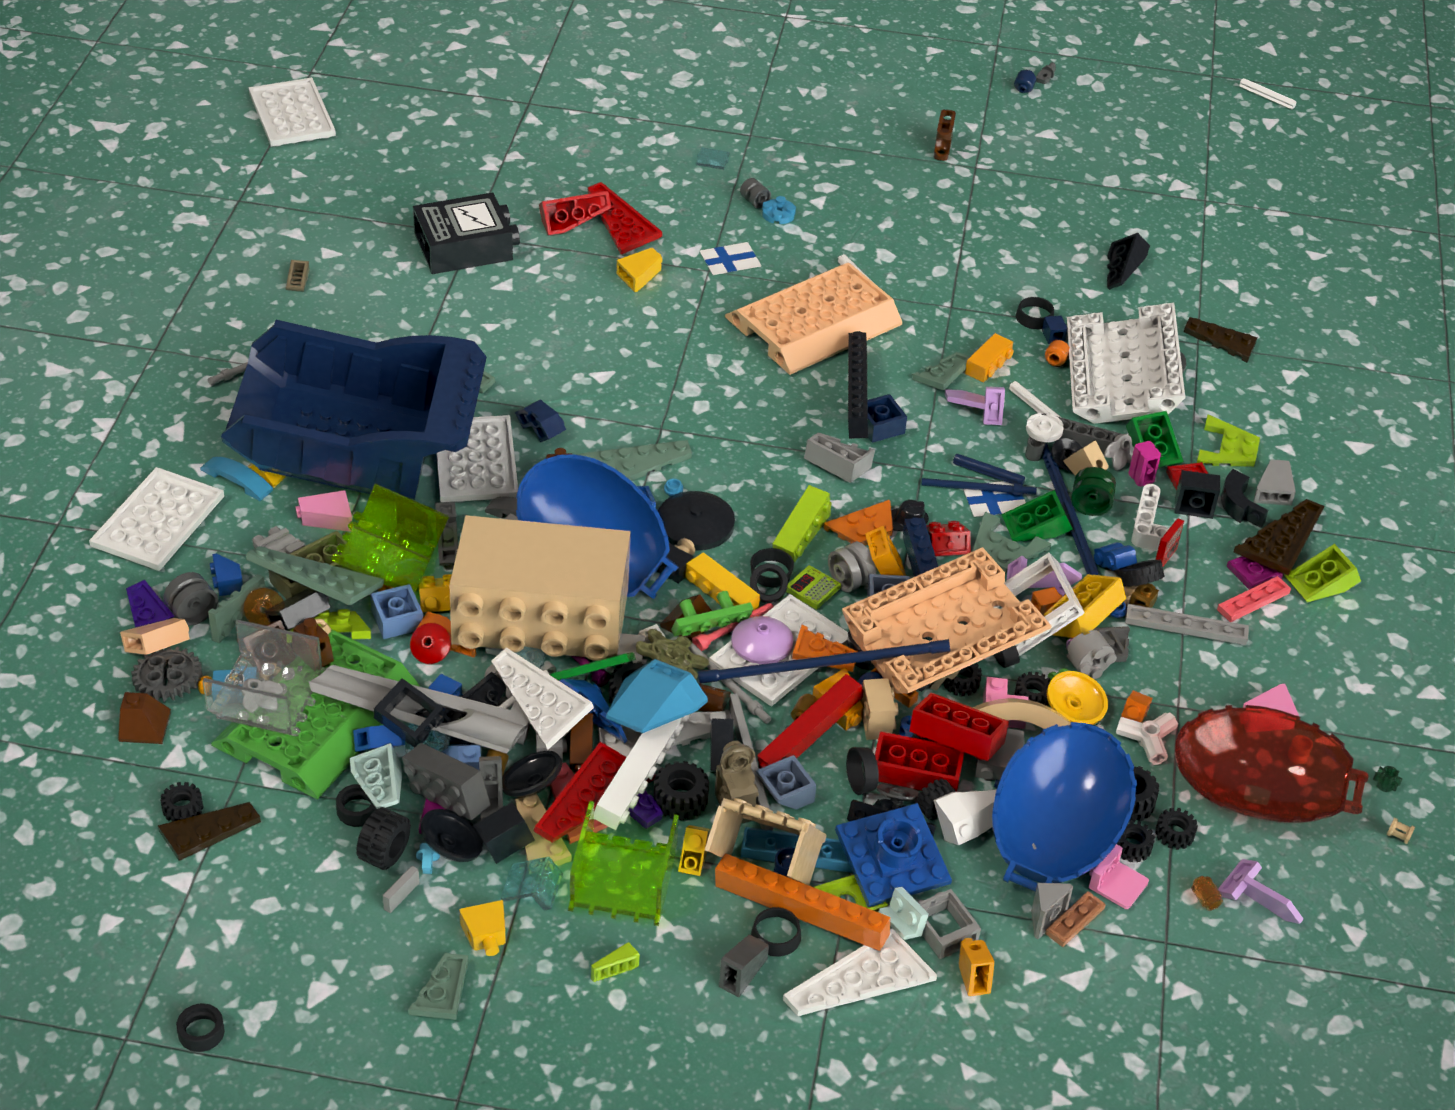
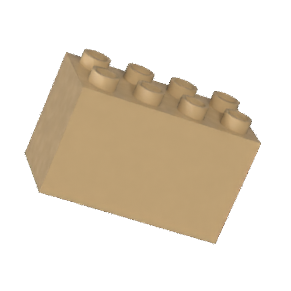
[450,515,631,661]

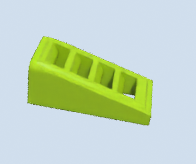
[591,942,640,982]

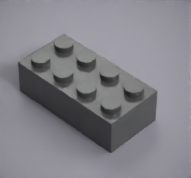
[402,743,490,820]

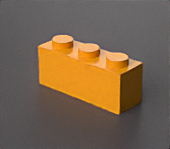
[965,333,1014,383]

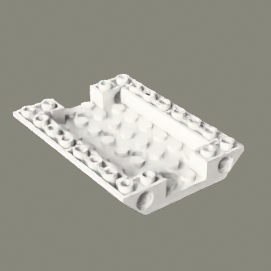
[1067,303,1185,424]

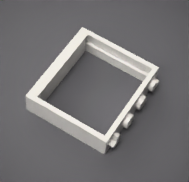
[994,553,1085,656]

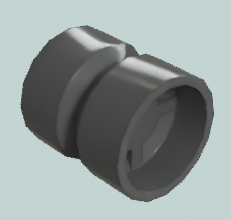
[740,178,771,208]

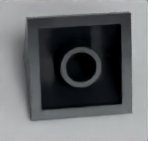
[473,802,535,864]

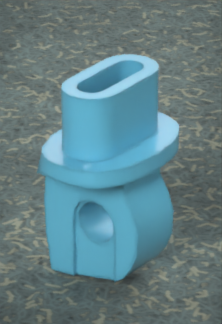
[416,843,440,874]

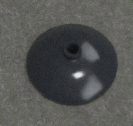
[502,751,562,797]
[420,809,483,862]

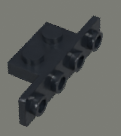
[847,799,936,837]

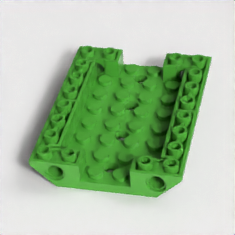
[211,630,420,800]

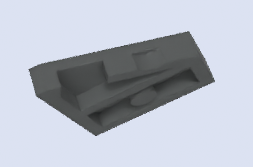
[1094,626,1130,662]

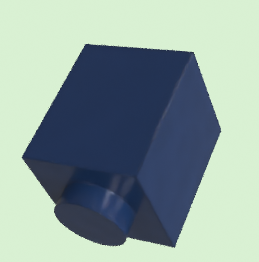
[1042,315,1068,344]

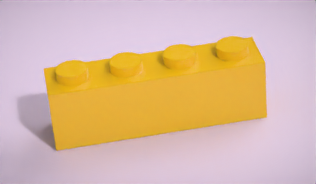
[685,552,760,611]

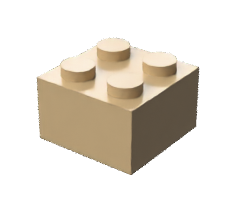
[861,679,898,740]

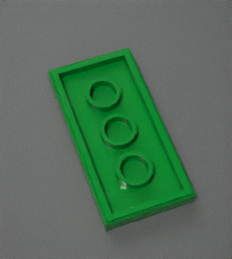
[549,652,636,681]

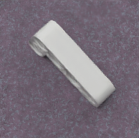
[1131,484,1169,551]

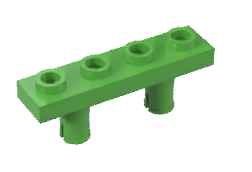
[671,591,753,636]

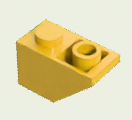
[678,825,711,876]

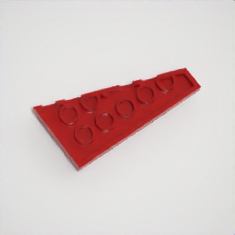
[588,182,662,255]
[533,741,656,843]

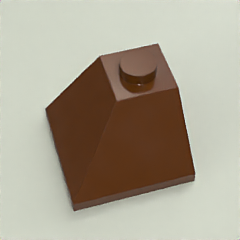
[118,692,171,744]

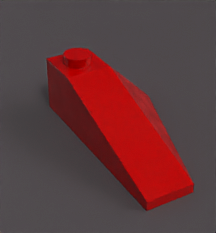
[539,191,611,236]

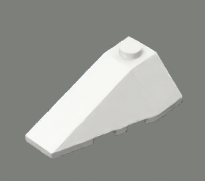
[934,789,997,845]

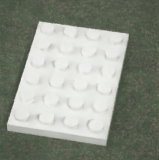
[249,77,336,146]
[437,415,518,502]
[89,467,224,571]
[709,594,848,707]

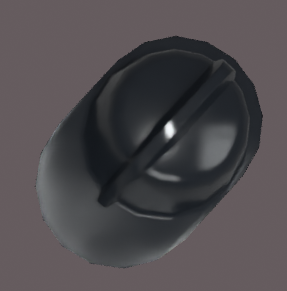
[891,499,929,531]

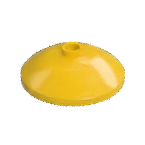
[1047,671,1108,725]

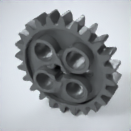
[131,646,203,702]

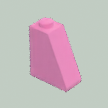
[295,490,353,532]
[1239,684,1299,733]

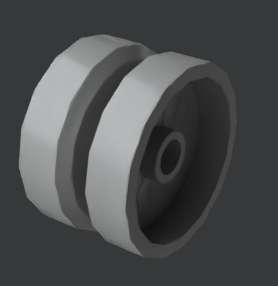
[828,541,876,592]

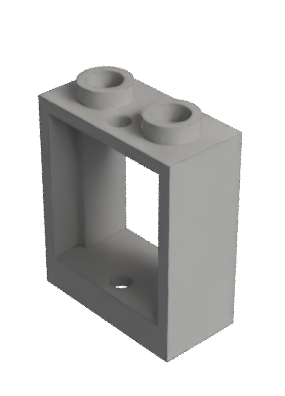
[918,889,981,959]

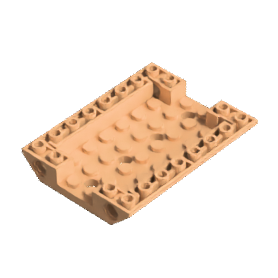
[725,262,902,375]
[842,547,1052,694]

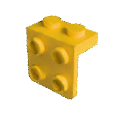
[418,574,452,612]

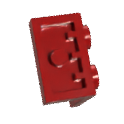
[926,521,971,556]

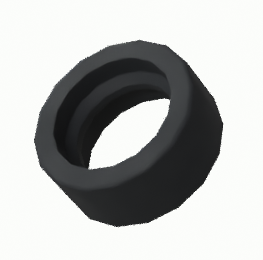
[750,563,788,603]
[336,784,376,827]
[176,1003,225,1052]

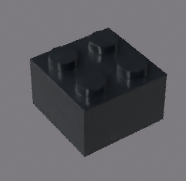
[1174,470,1220,519]

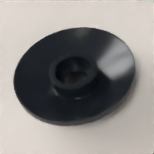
[1051,438,1083,472]

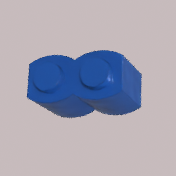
[1094,542,1137,571]

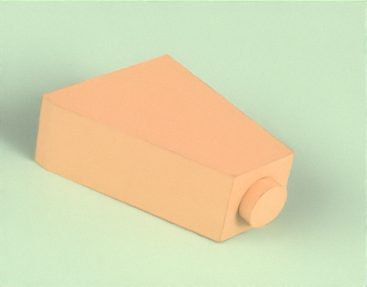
[120,618,190,655]

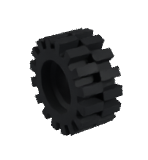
[943,663,982,696]
[1014,671,1051,706]
[916,779,956,820]
[160,782,203,822]
[1155,808,1198,850]
[1117,820,1155,862]

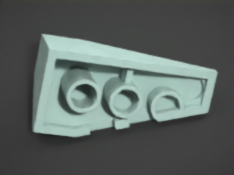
[350,743,402,809]

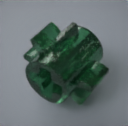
[1373,766,1402,792]

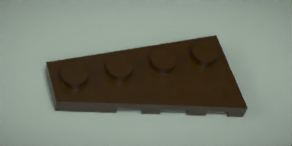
[1184,317,1258,363]
[158,802,261,861]

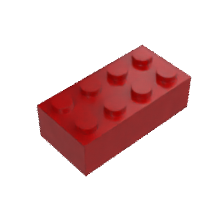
[909,693,1009,761]
[875,731,964,792]

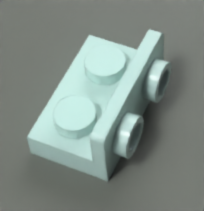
[879,887,929,940]

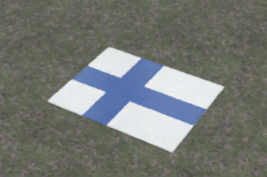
[700,242,761,275]
[963,481,1026,517]

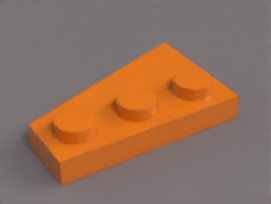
[792,625,857,672]

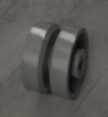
[163,572,218,626]

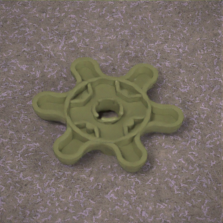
[636,629,709,680]

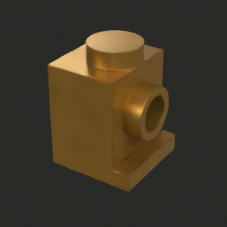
[1129,583,1159,608]

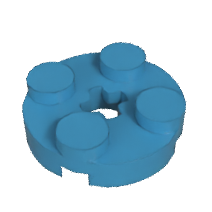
[762,196,796,224]

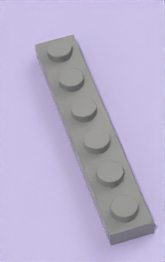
[1125,604,1249,645]

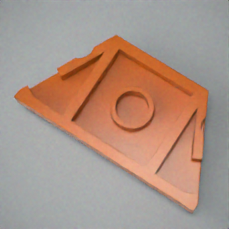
[824,500,893,546]

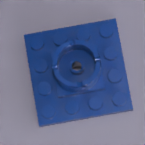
[835,803,952,907]

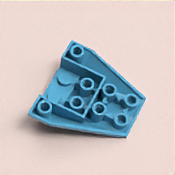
[606,659,708,733]

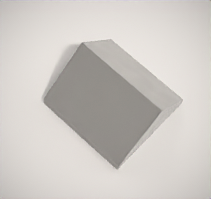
[1031,883,1073,939]

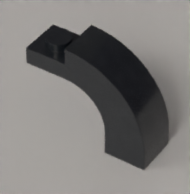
[1221,469,1269,528]

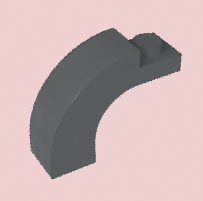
[479,756,503,820]

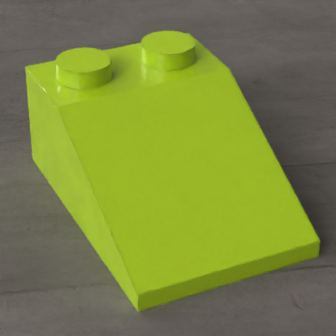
[1285,544,1361,602]

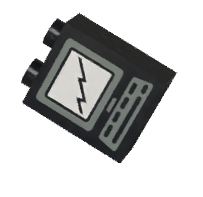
[413,192,520,274]

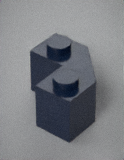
[515,399,566,443]

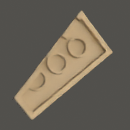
[515,794,572,876]

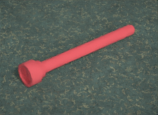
[692,603,773,651]

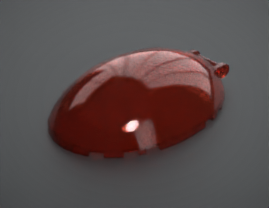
[1175,705,1369,824]

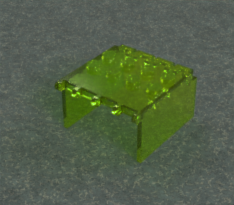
[331,484,449,593]
[568,801,679,926]

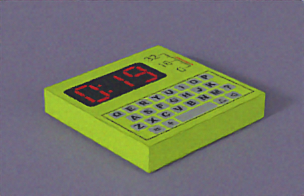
[786,565,841,610]

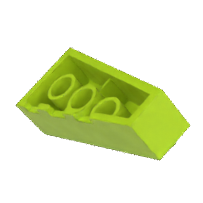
[772,485,832,563]

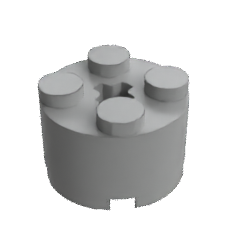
[1066,630,1117,679]

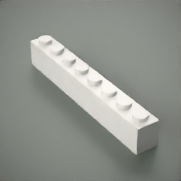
[592,713,692,830]

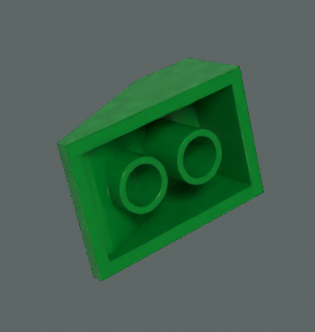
[1126,411,1184,468]
[1001,490,1073,542]

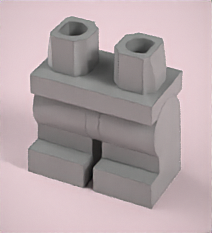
[252,526,305,554]

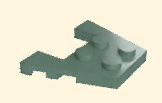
[972,512,1052,574]

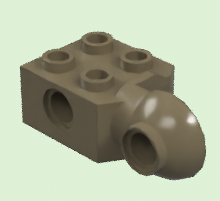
[715,741,759,824]

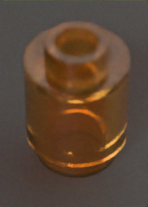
[1191,876,1223,911]

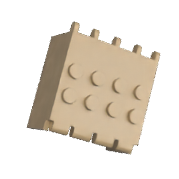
[705,798,826,885]

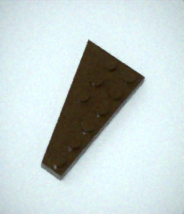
[1233,499,1325,576]

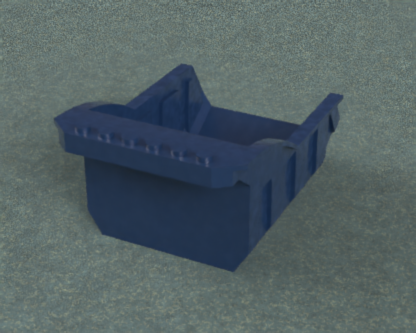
[221,320,487,504]

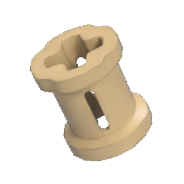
[1387,817,1415,844]

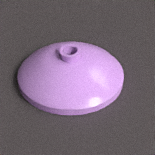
[731,616,794,664]

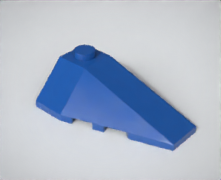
[560,679,628,743]

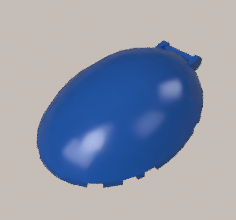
[516,454,679,599]
[992,722,1137,892]

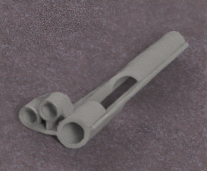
[309,665,531,754]

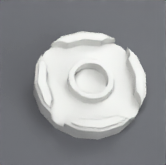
[1026,413,1064,442]

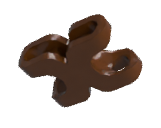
[934,109,956,161]

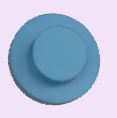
[664,479,683,496]

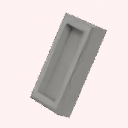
[383,866,419,913]

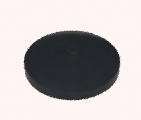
[658,491,735,551]

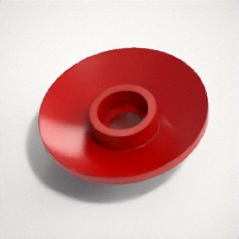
[410,623,451,664]

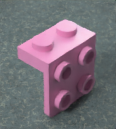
[1089,844,1149,909]

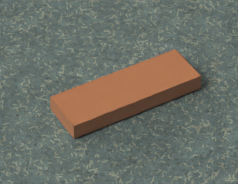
[1045,891,1106,947]

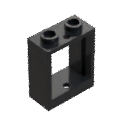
[374,678,444,748]

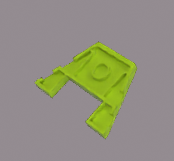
[1197,415,1260,467]
[287,609,371,642]

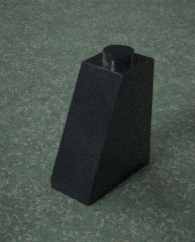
[710,718,734,776]

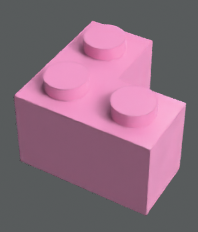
[983,677,1028,729]

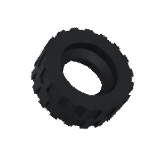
[1118,560,1165,587]

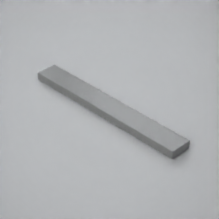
[729,693,774,831]

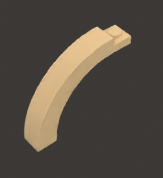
[973,698,1071,729]

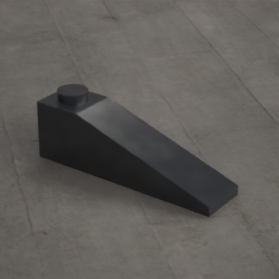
[1107,233,1150,290]
[435,672,507,745]

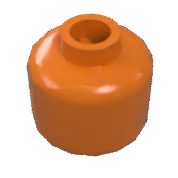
[1045,340,1070,367]

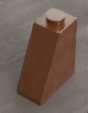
[570,713,593,772]

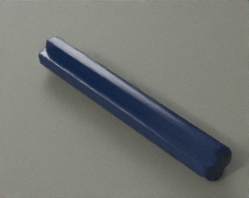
[953,454,1025,486]

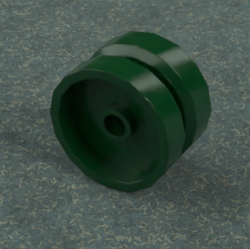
[1071,467,1116,516]

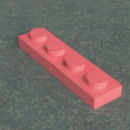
[1217,576,1291,622]

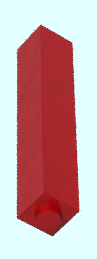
[757,674,863,769]

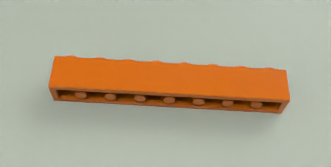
[715,853,890,951]

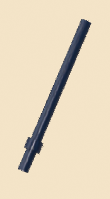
[921,478,1037,496]

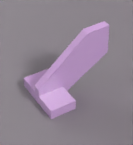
[945,387,1005,425]
[1007,556,1082,588]
[1217,859,1303,924]

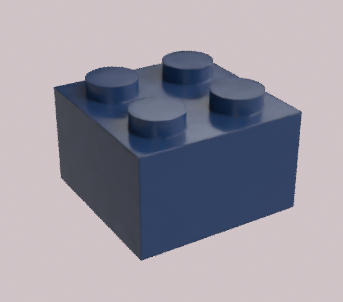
[868,394,907,443]

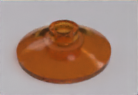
[244,588,284,628]

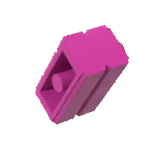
[1128,441,1161,487]

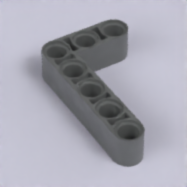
[1025,413,1121,461]

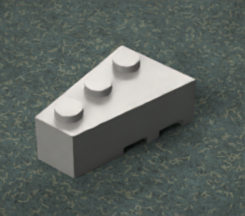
[804,433,875,483]

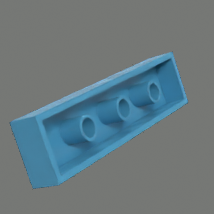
[741,827,852,873]

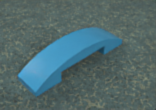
[200,457,273,501]

